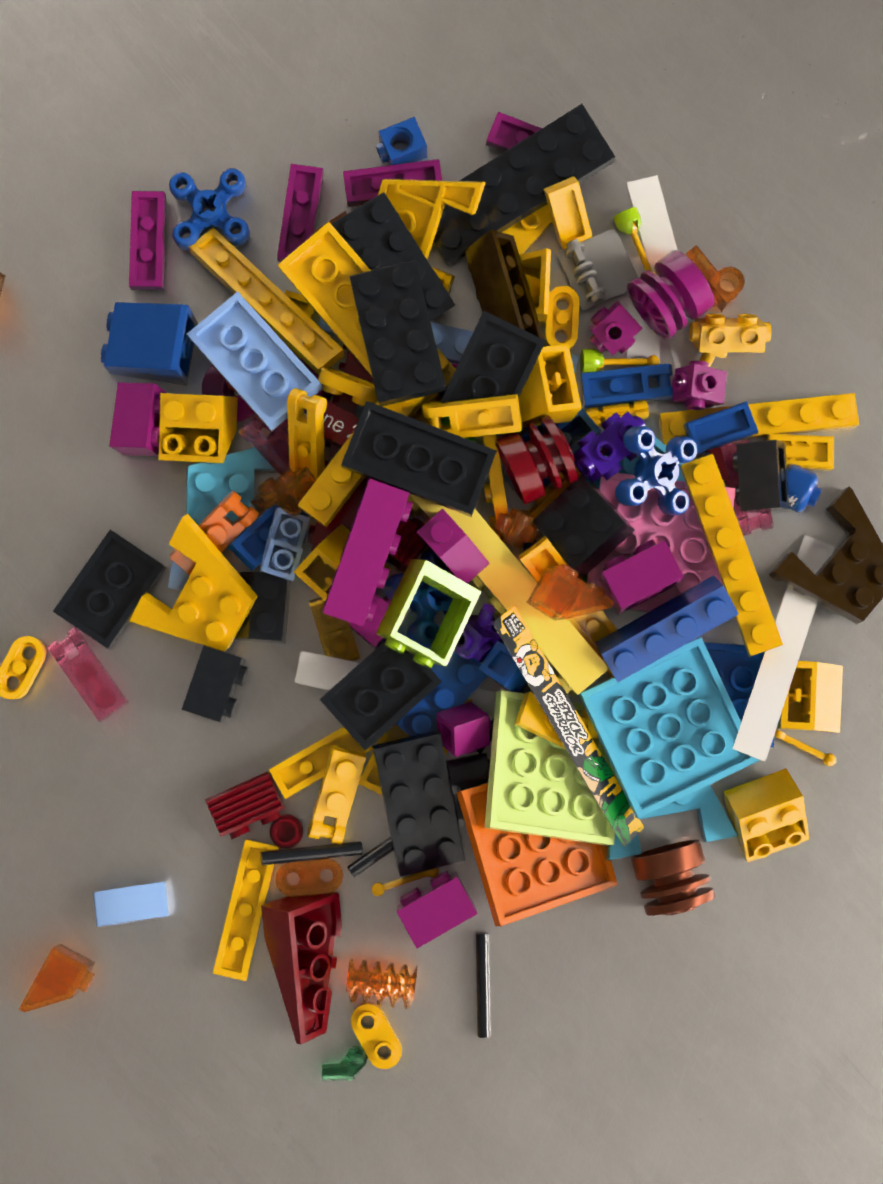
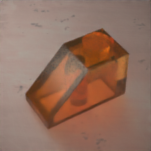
[19,943,95,1013]

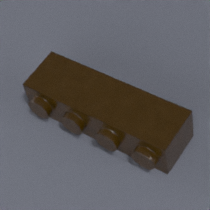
[465,230,546,347]

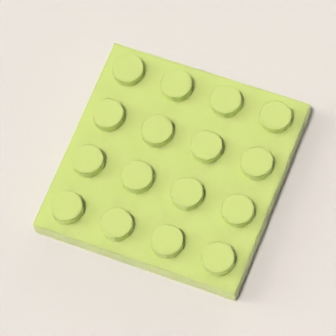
[484,690,618,846]

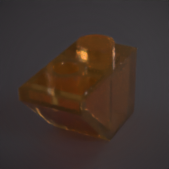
[526,564,614,621]

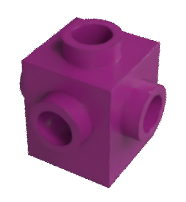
[588,300,643,355]
[672,361,727,411]

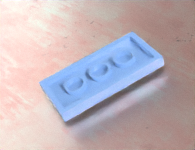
[187,292,323,431]

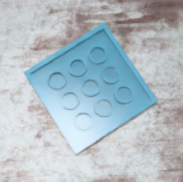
[578,637,759,819]

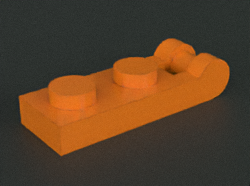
[170,490,259,575]

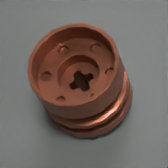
[630,839,716,916]

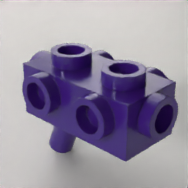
[573,412,646,483]
[454,603,505,663]

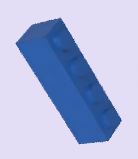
[595,575,739,682]

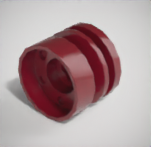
[494,415,578,505]

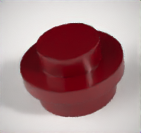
[269,814,303,849]

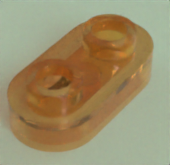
[275,858,344,897]

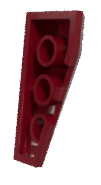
[261,892,342,1045]

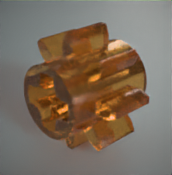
[494,507,539,549]

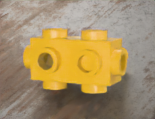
[689,313,771,367]

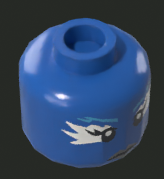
[787,464,822,513]

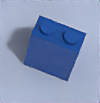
[101,302,198,386]

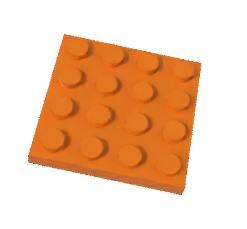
[456,783,618,926]

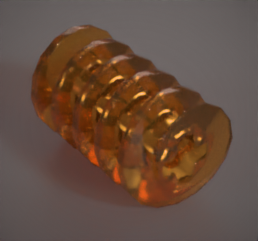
[346,958,418,1009]

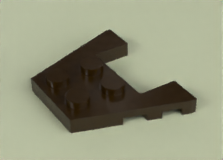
[768,486,883,624]

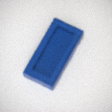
[683,401,759,456]

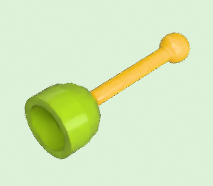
[613,207,655,273]
[580,349,660,373]

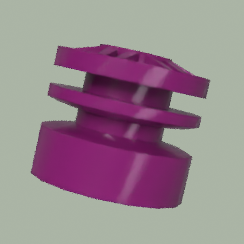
[627,250,715,340]

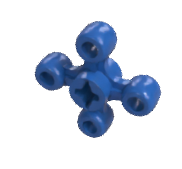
[169,168,250,250]
[615,426,697,515]
[384,549,473,647]

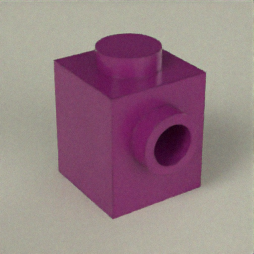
[436,702,492,757]

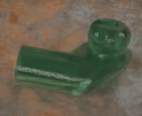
[322,1046,368,1082]

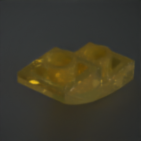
[309,597,360,661]

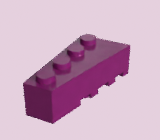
[322,479,413,627]

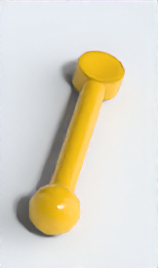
[774,729,836,766]
[371,868,439,896]

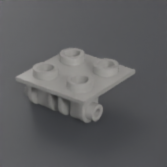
[556,228,638,311]

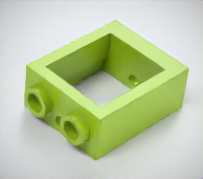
[376,559,481,668]

